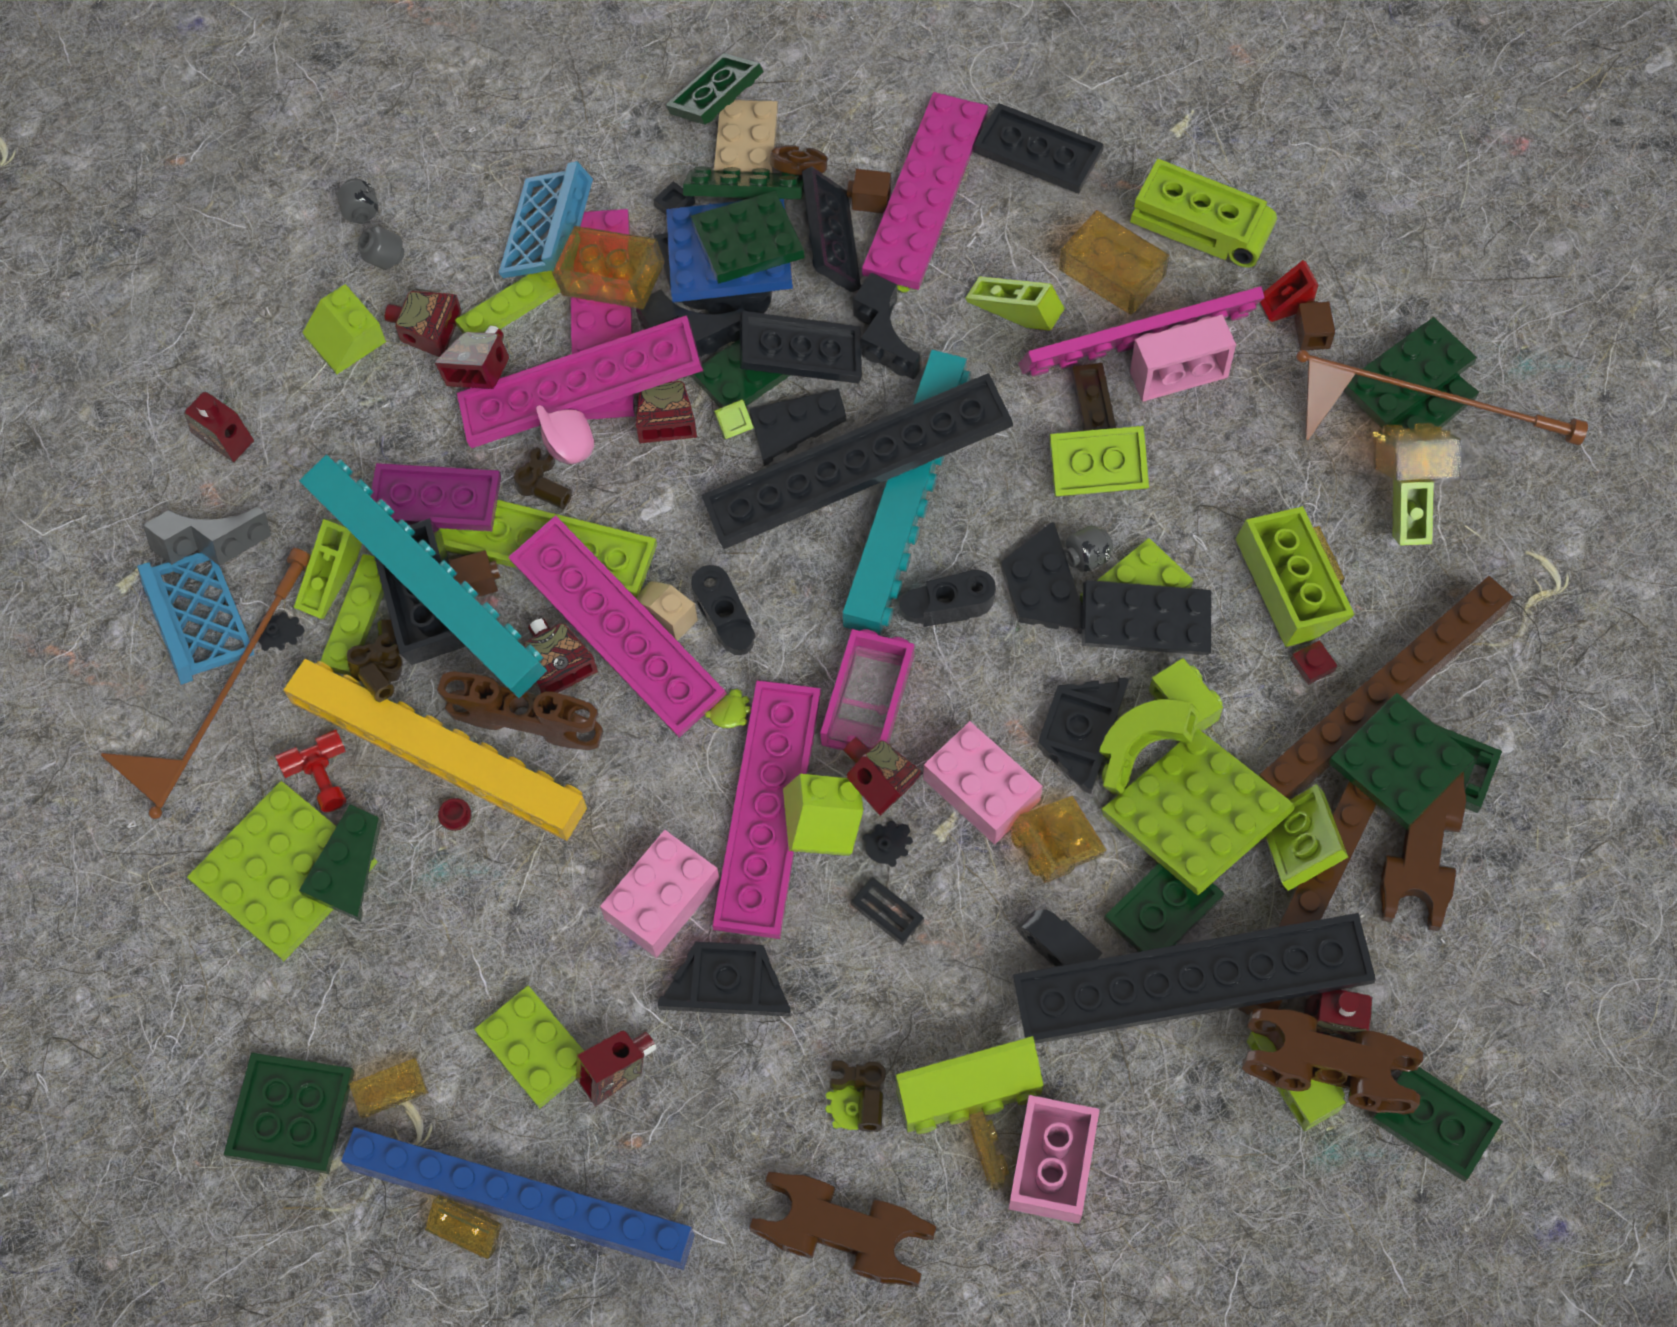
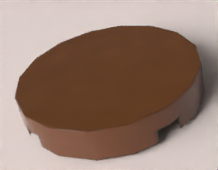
[769,145,828,175]

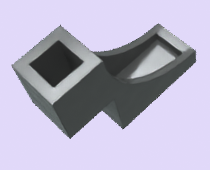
[143,506,271,566]

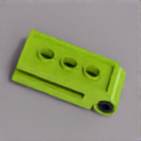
[1130,158,1277,268]

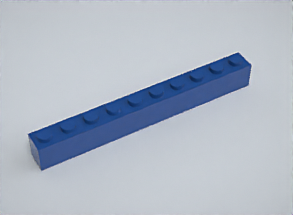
[341,1127,695,1270]

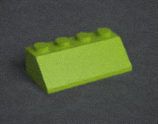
[1235,506,1355,647]
[896,1036,1044,1134]

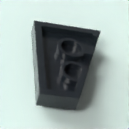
[750,389,846,466]

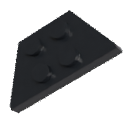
[1001,522,1083,634]
[1037,677,1129,794]
[658,941,791,1017]

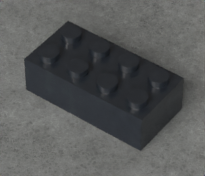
[374,518,466,665]

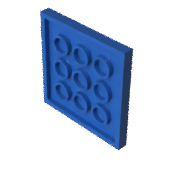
[666,199,793,302]

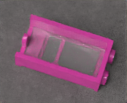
[820,629,915,750]

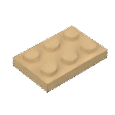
[714,100,778,173]

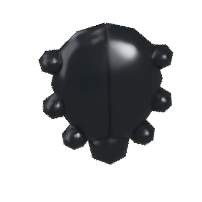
[255,612,305,651]
[863,821,913,867]

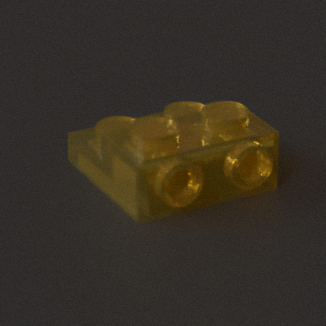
[1011,796,1107,884]

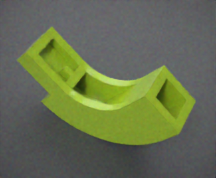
[1099,699,1199,795]

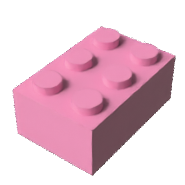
[1130,314,1236,402]
[923,721,1043,845]
[600,830,720,958]
[1008,1095,1100,1224]

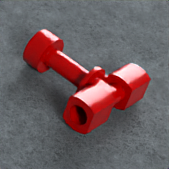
[275,729,346,812]

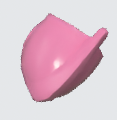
[536,405,594,464]

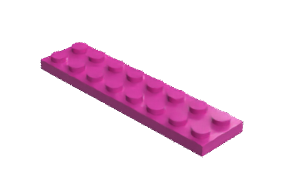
[862,92,988,290]
[570,209,635,419]
[1018,286,1265,377]
[457,315,703,449]
[508,515,727,738]
[712,680,821,939]

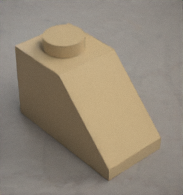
[635,581,698,641]

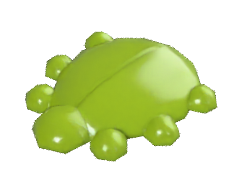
[705,689,752,728]
[825,1086,860,1130]

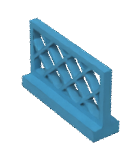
[499,161,593,278]
[137,552,254,685]

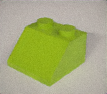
[302,284,386,375]
[783,774,864,856]

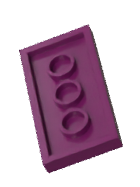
[370,463,501,532]

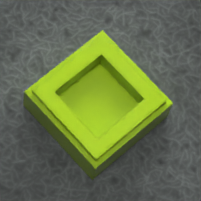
[713,400,754,440]

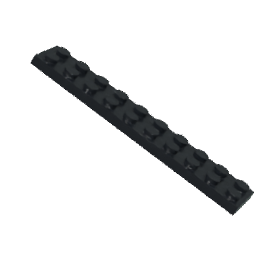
[701,373,1013,550]
[1013,913,1376,1044]

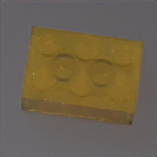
[1059,210,1170,315]
[552,226,665,309]
[1373,423,1461,480]

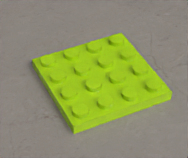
[1102,729,1294,895]
[187,781,378,962]

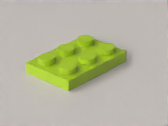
[1049,426,1149,497]
[1080,538,1194,603]
[1266,784,1348,891]
[474,985,584,1109]

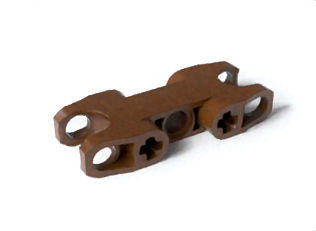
[437,671,604,750]
[1379,772,1466,931]
[1242,1008,1423,1114]
[749,1172,936,1288]

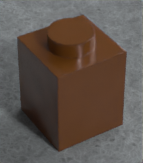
[847,169,891,214]
[1294,301,1335,351]
[449,550,501,597]

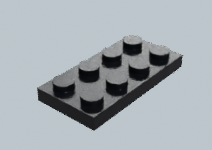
[973,103,1104,194]
[802,166,861,293]
[740,311,862,384]
[1082,580,1211,655]

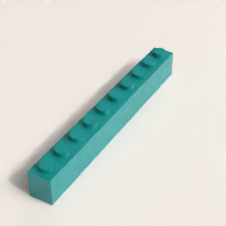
[843,350,971,636]
[299,454,547,698]

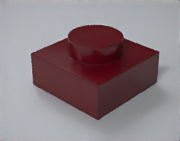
[1290,640,1338,685]

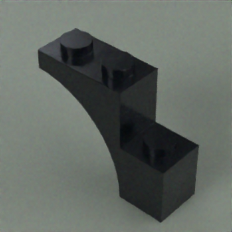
[853,273,920,380]
[635,289,744,357]

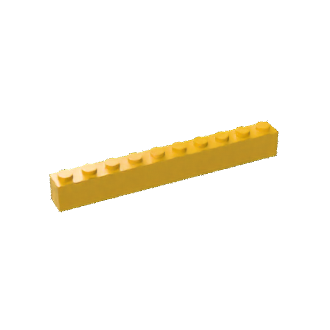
[284,659,587,841]

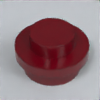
[438,798,472,831]

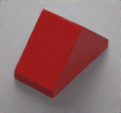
[1260,260,1319,322]

